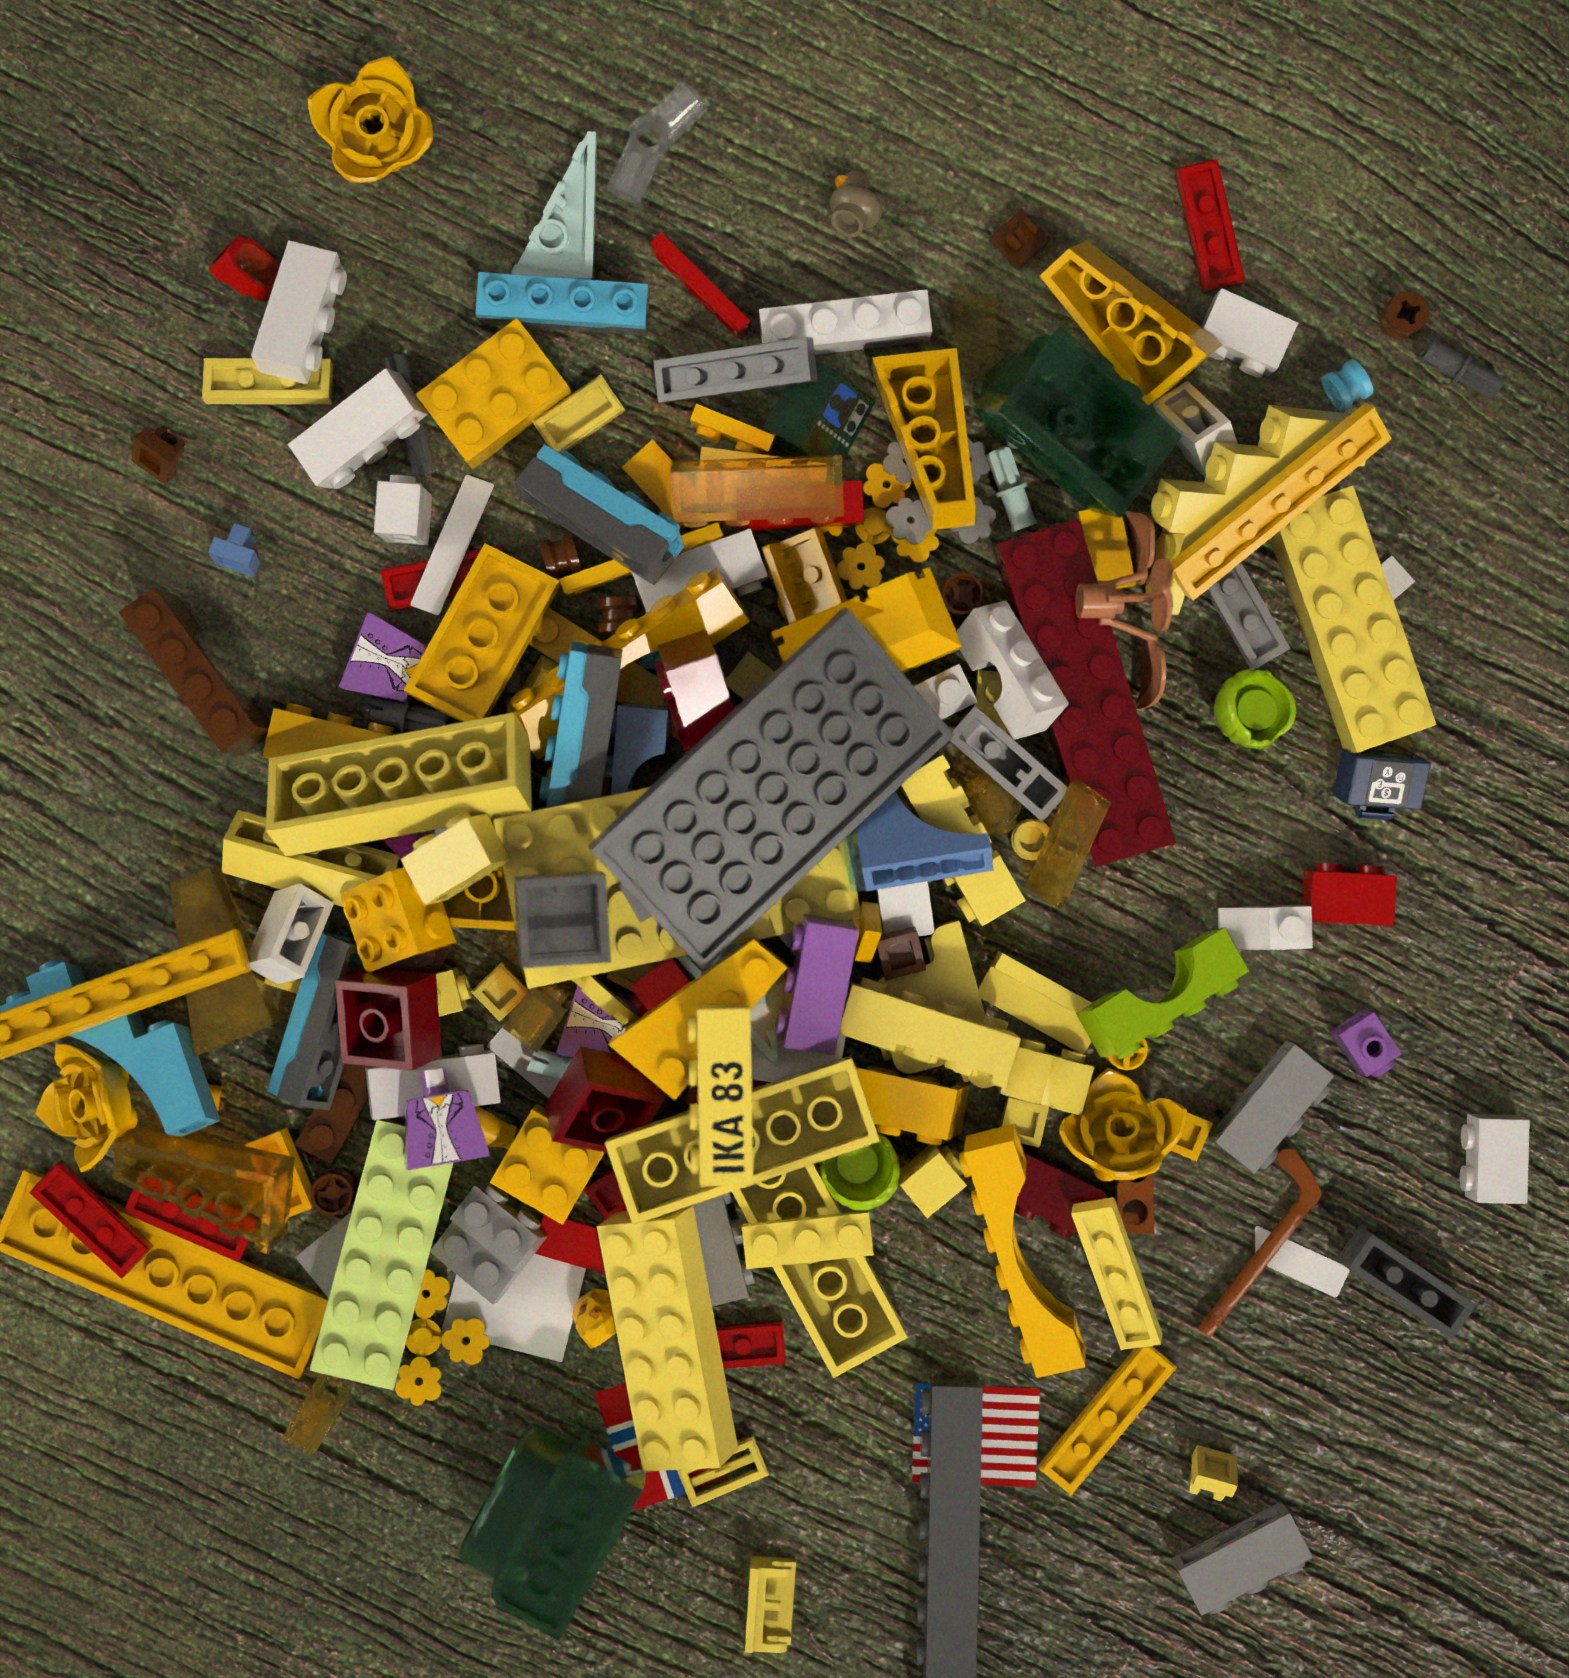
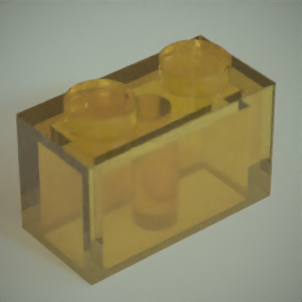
[502,983,572,1052]

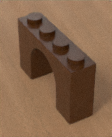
[119,587,270,755]

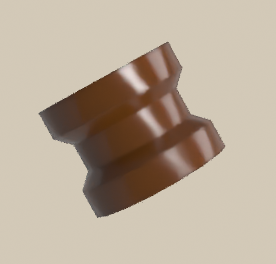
[1379,291,1429,340]
[539,532,583,580]
[597,597,639,634]

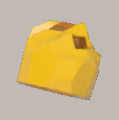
[572,1288,616,1349]

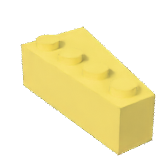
[896,755,1026,926]
[839,977,1021,1089]

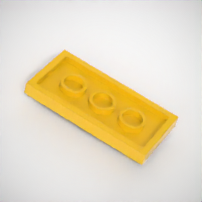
[404,543,561,722]

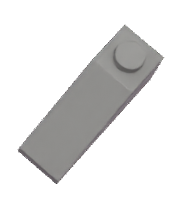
[950,706,1070,821]

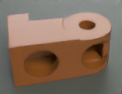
[1113,1173,1154,1234]

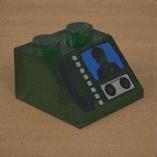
[763,359,876,475]

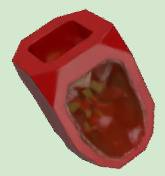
[208,233,280,302]

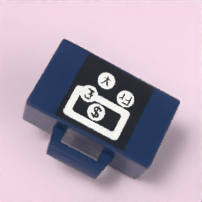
[1333,748,1431,820]

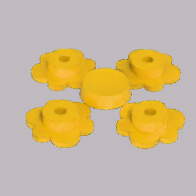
[812,463,939,590]
[395,1269,490,1406]

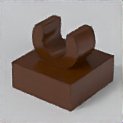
[989,208,1050,271]
[131,426,185,485]
[877,926,926,981]

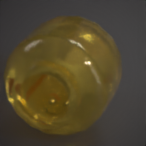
[963,773,1022,837]

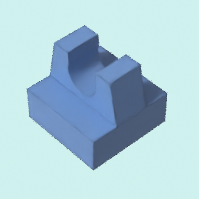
[208,523,260,578]

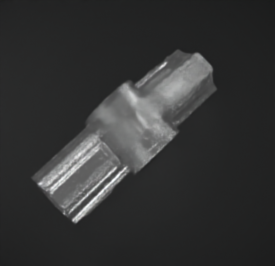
[607,81,708,206]

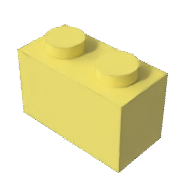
[401,812,512,905]
[899,1144,967,1218]

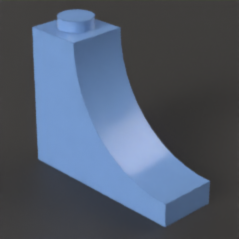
[856,791,994,891]

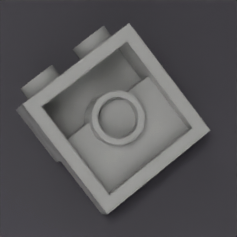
[430,1184,548,1304]

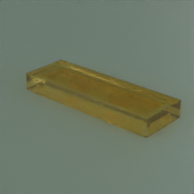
[1025,780,1111,909]

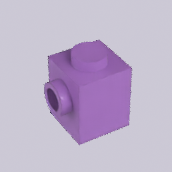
[1329,1009,1402,1077]

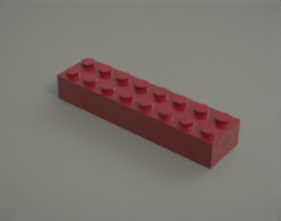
[993,519,1176,867]

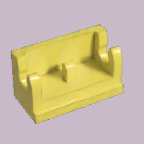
[745,1556,796,1653]

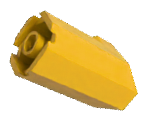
[771,567,962,673]

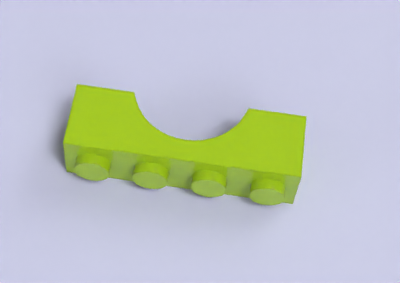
[1076,927,1249,1059]

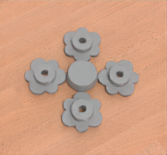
[882,438,996,545]

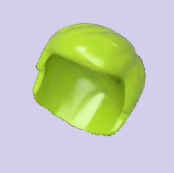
[1214,669,1296,749]
[819,1132,901,1211]

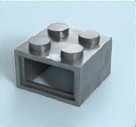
[514,871,611,968]

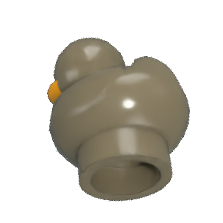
[830,170,882,237]

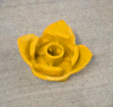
[307,56,434,183]
[34,1043,137,1172]
[1059,1068,1187,1181]

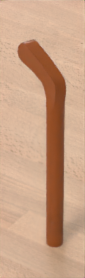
[1198,1148,1322,1338]

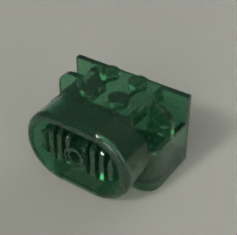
[973,326,1182,518]
[458,1423,647,1641]

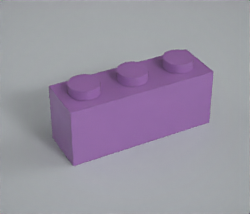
[775,914,859,1056]

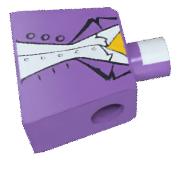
[339,612,427,702]
[556,985,640,1057]
[404,1067,490,1170]

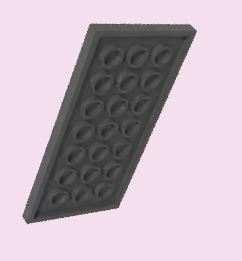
[587,607,954,971]

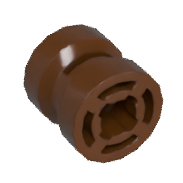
[940,572,984,618]
[311,1168,359,1215]

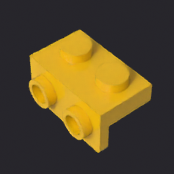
[762,527,848,624]

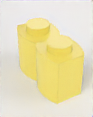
[997,1038,1094,1115]

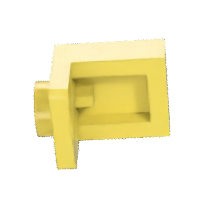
[435,967,472,1017]

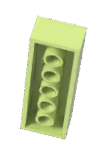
[309,1119,454,1390]

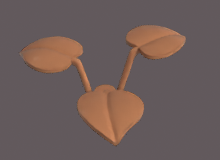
[1075,511,1173,709]

